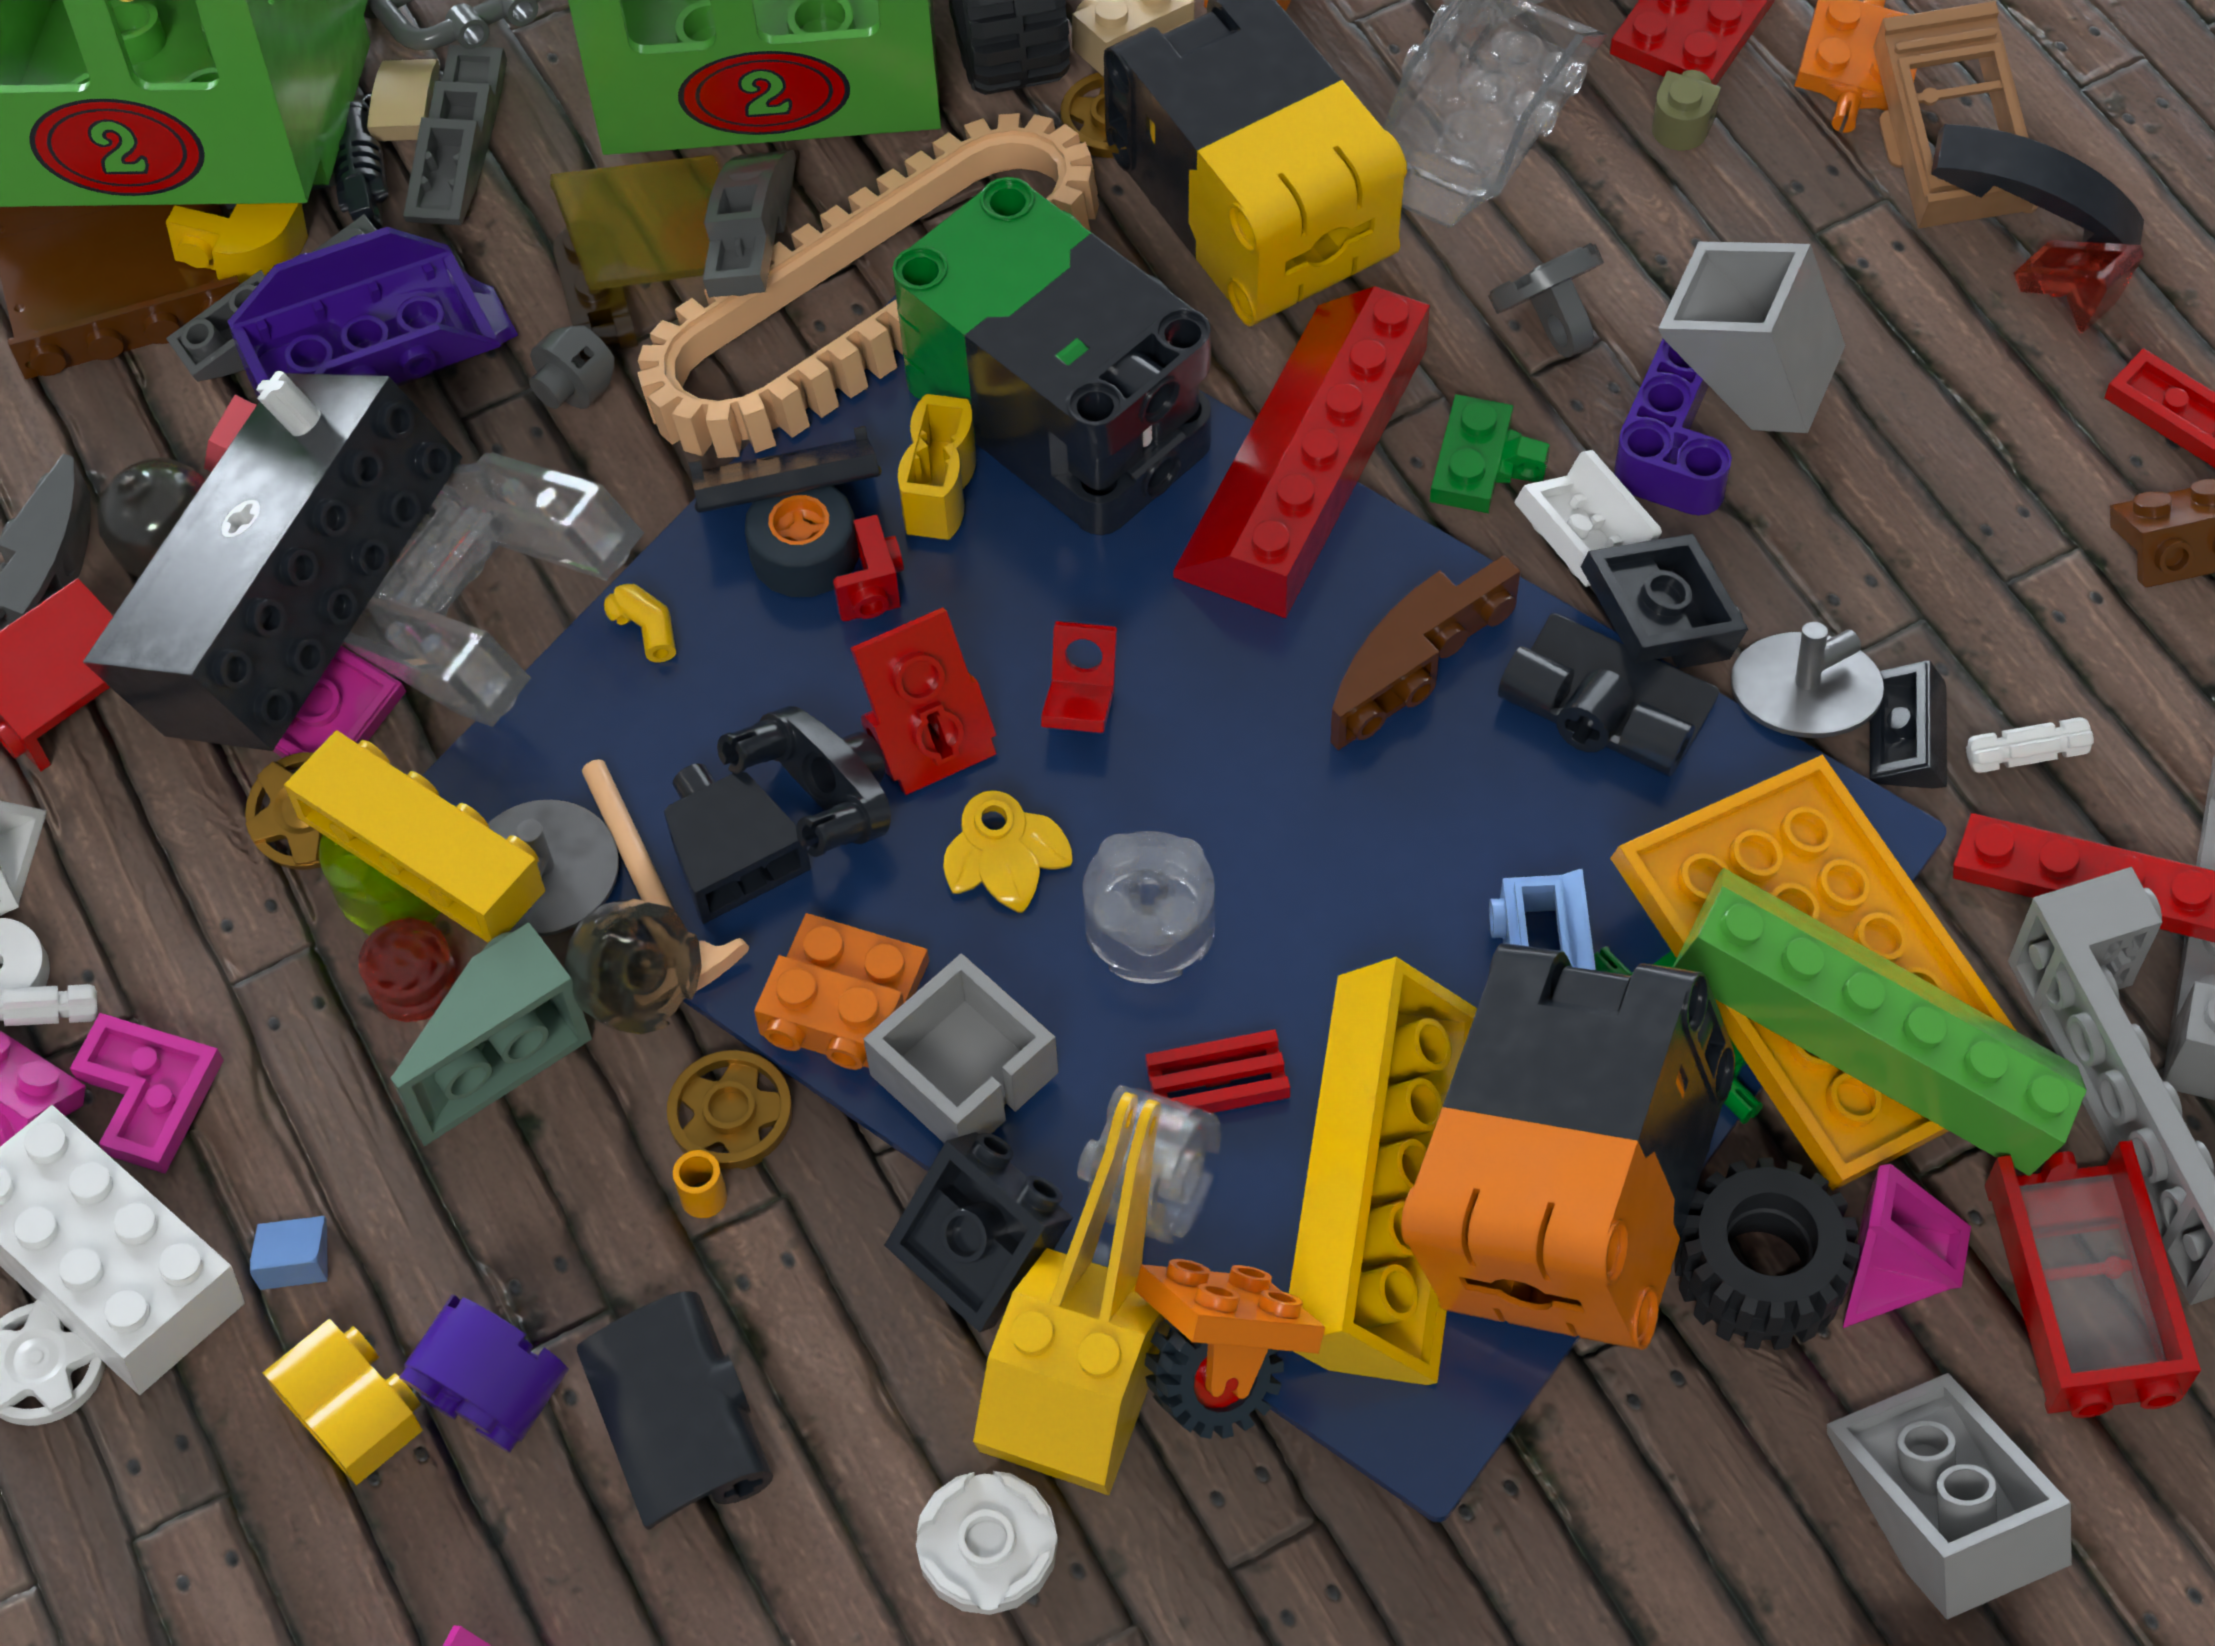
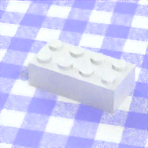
[0,1105,245,1395]

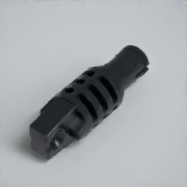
[334,101,389,230]

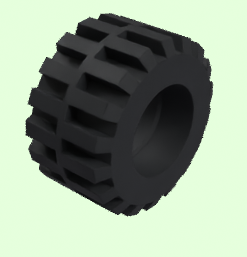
[1675,1158,1860,1350]

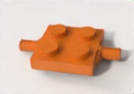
[1794,0,1917,133]

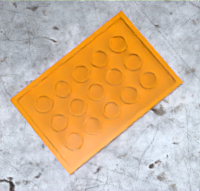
[1610,754,2017,1191]

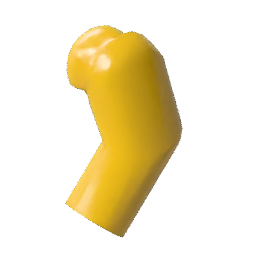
[604,584,676,662]

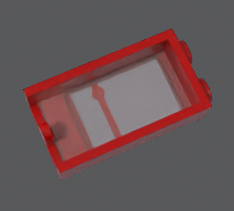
[1984,1140,2201,1418]

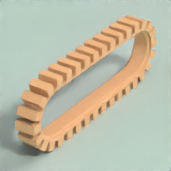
[637,113,1099,458]

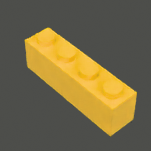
[284,730,546,943]

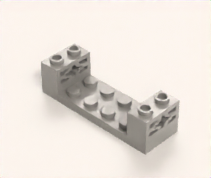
[2008,867,2215,1305]

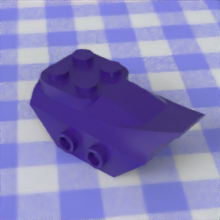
[227,227,519,402]

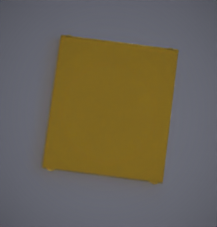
[550,155,720,290]

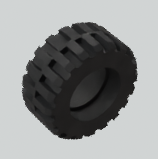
[948,0,1070,95]

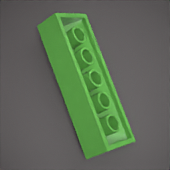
[1672,868,2087,1176]

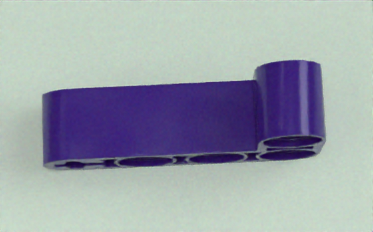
[1614,338,1732,516]

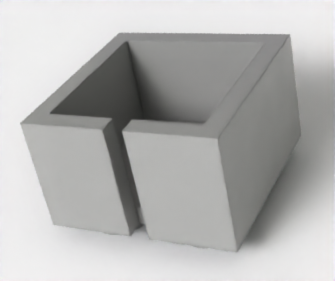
[863,953,1058,1144]

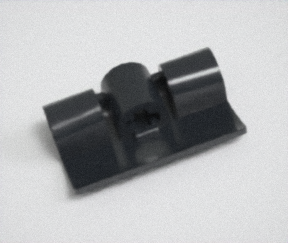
[1497,613,1719,777]
[577,1291,773,1530]

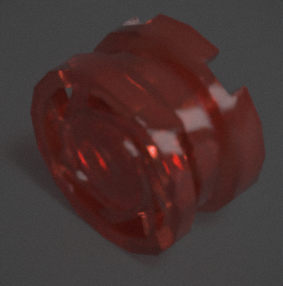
[358,918,458,1022]

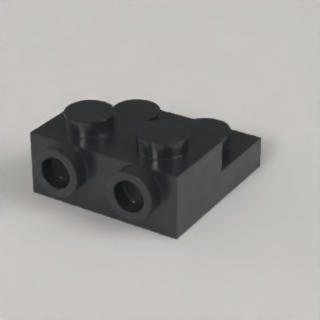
[1580,534,1748,669]
[884,1132,1073,1332]

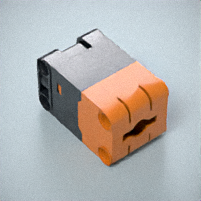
[1401,943,1735,1350]

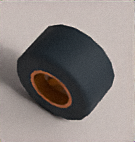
[745,486,858,597]

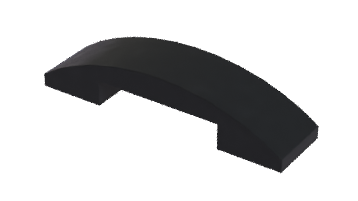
[1931,124,2144,269]

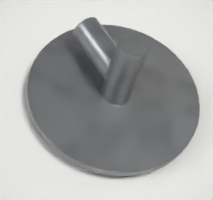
[1731,622,1884,738]
[488,800,619,936]

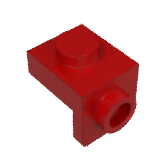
[833,514,904,621]

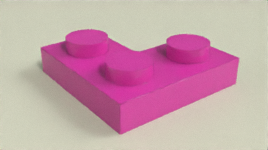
[70,1013,224,1174]

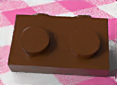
[2110,479,2215,588]

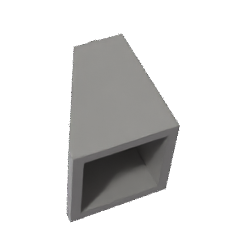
[1658,241,1846,433]

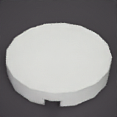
[916,1471,1058,1615]

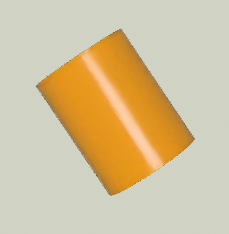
[673,1150,727,1218]

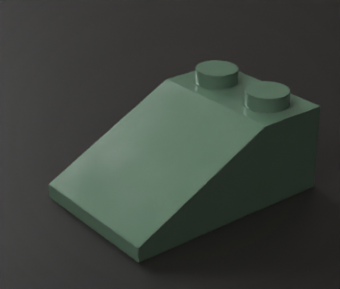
[391,922,592,1146]

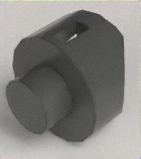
[529,325,615,409]

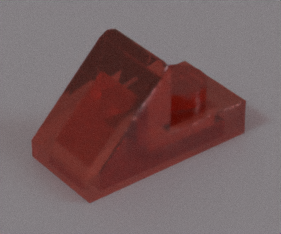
[2014,240,2144,332]

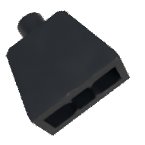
[663,764,811,924]

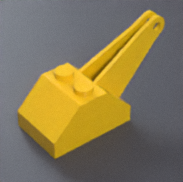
[973,1092,1170,1496]

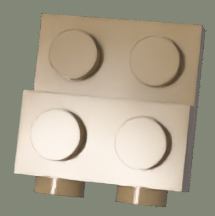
[1072,0,1195,77]

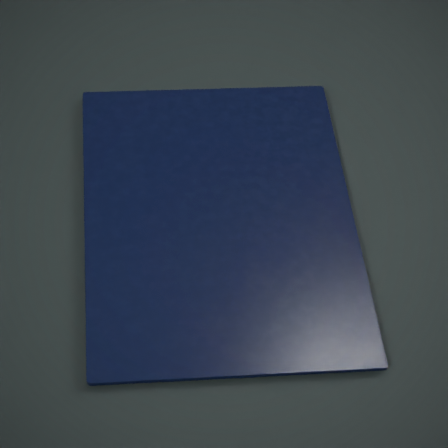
[422,295,1947,1522]

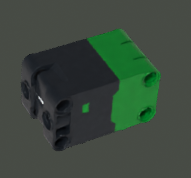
[892,177,1211,535]

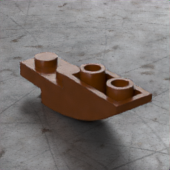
[1330,555,1520,750]

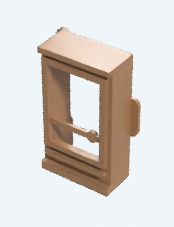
[1873,1,2038,229]

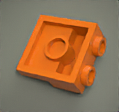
[754,913,929,1070]

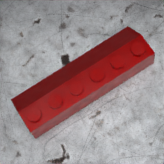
[1173,286,1430,618]

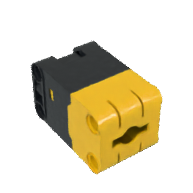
[1104,0,1407,327]

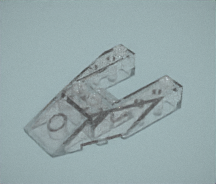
[343,453,644,727]

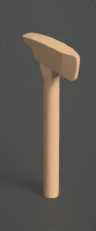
[582,759,749,1016]

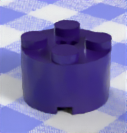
[399,1294,569,1453]

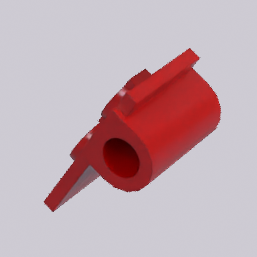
[850,607,997,795]

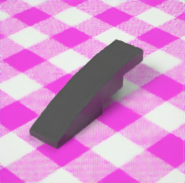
[403,45,507,225]

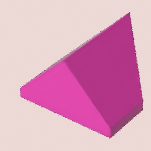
[1843,1164,1971,1328]

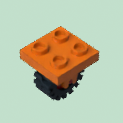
[1135,1259,1325,1439]

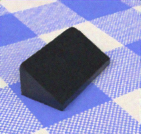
[1870,660,1947,789]

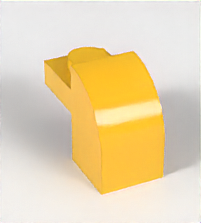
[166,203,308,284]

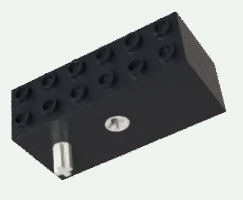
[83,371,463,751]

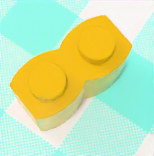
[898,394,976,540]
[262,1319,423,1486]

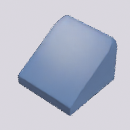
[250,1216,328,1290]

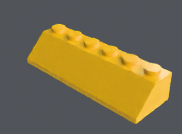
[1289,957,1477,1385]

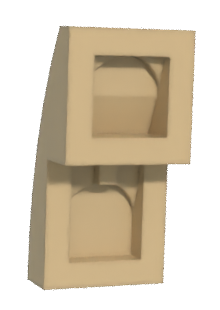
[367,59,440,141]

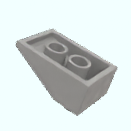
[1827,1373,2072,1620]

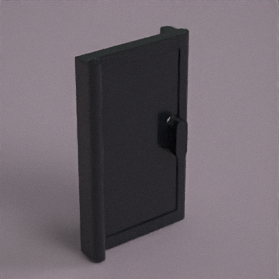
[688,426,882,513]

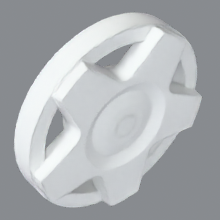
[0,1300,106,1426]

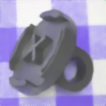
[1488,243,1604,358]

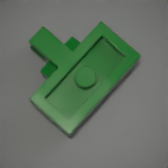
[1430,394,1550,514]

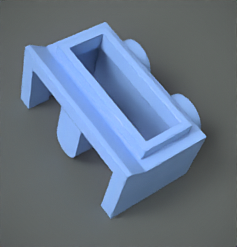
[1489,869,1596,970]

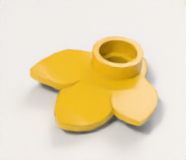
[943,790,1072,913]

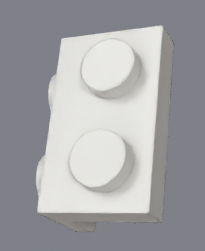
[1514,450,1662,587]

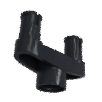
[717,706,891,857]

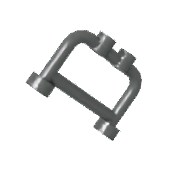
[364,0,541,51]

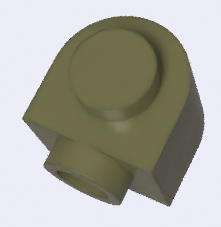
[1652,70,1721,151]

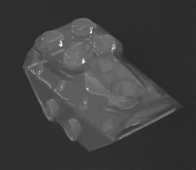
[1383,0,1608,228]

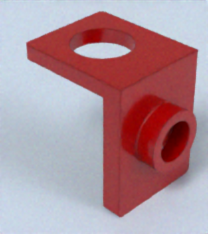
[1041,621,1117,733]

